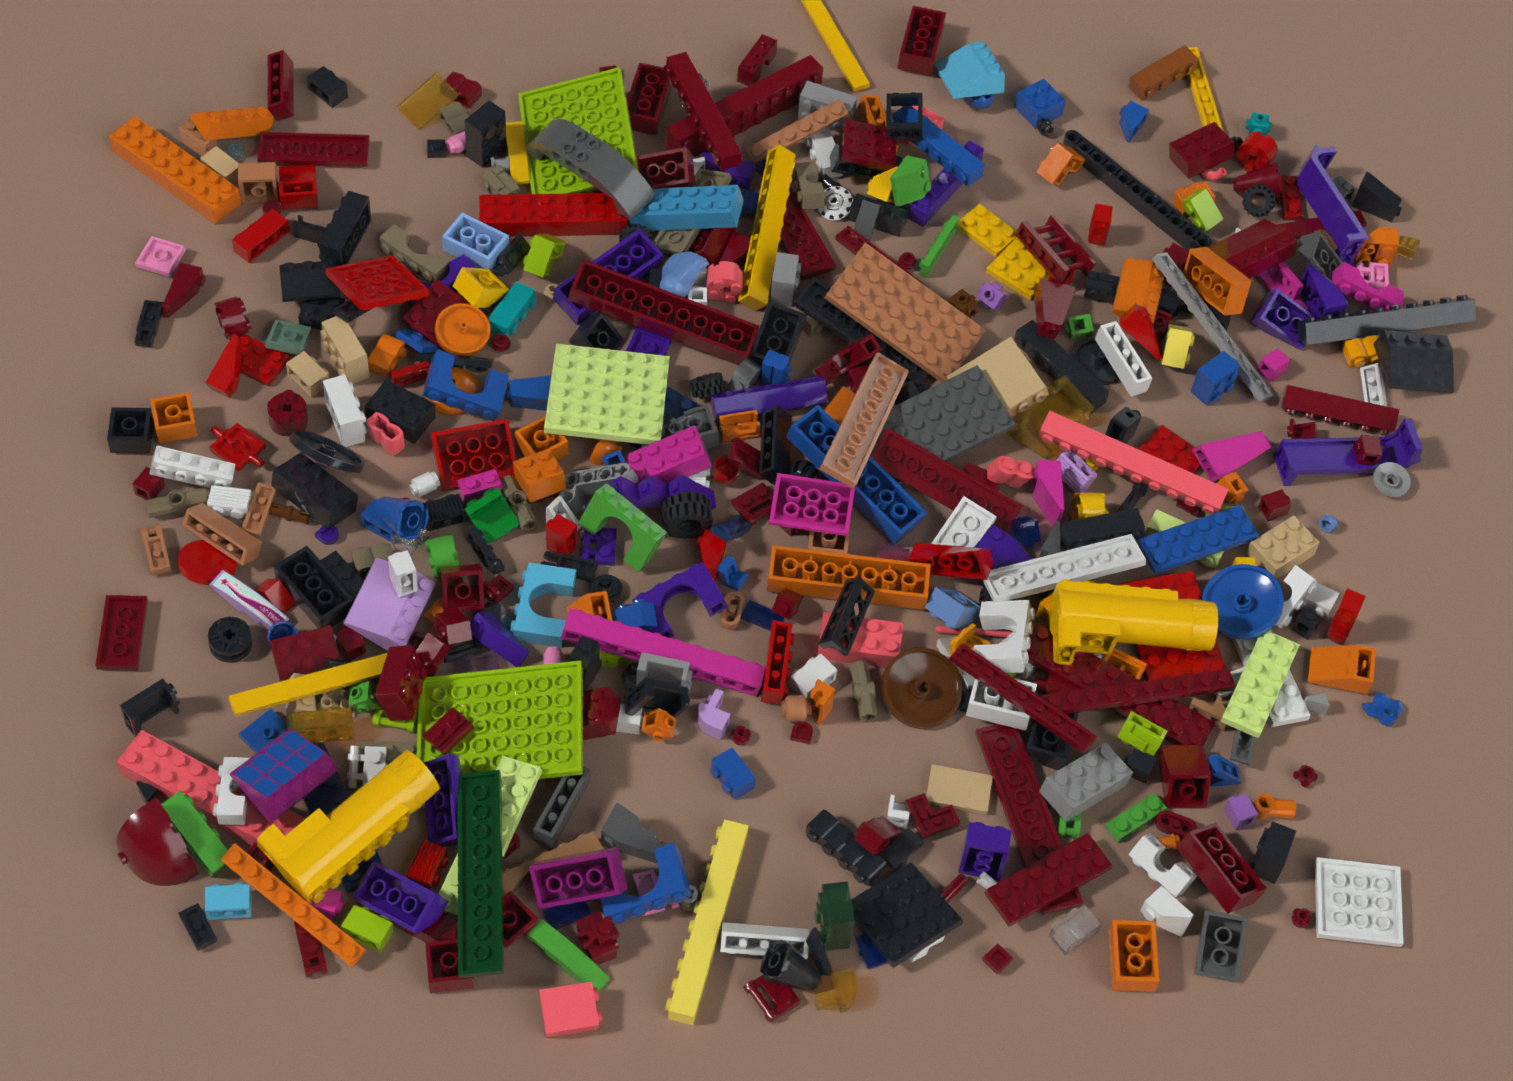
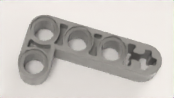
[559,463,639,514]

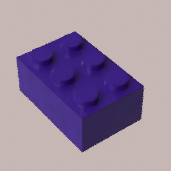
[958,822,1012,881]

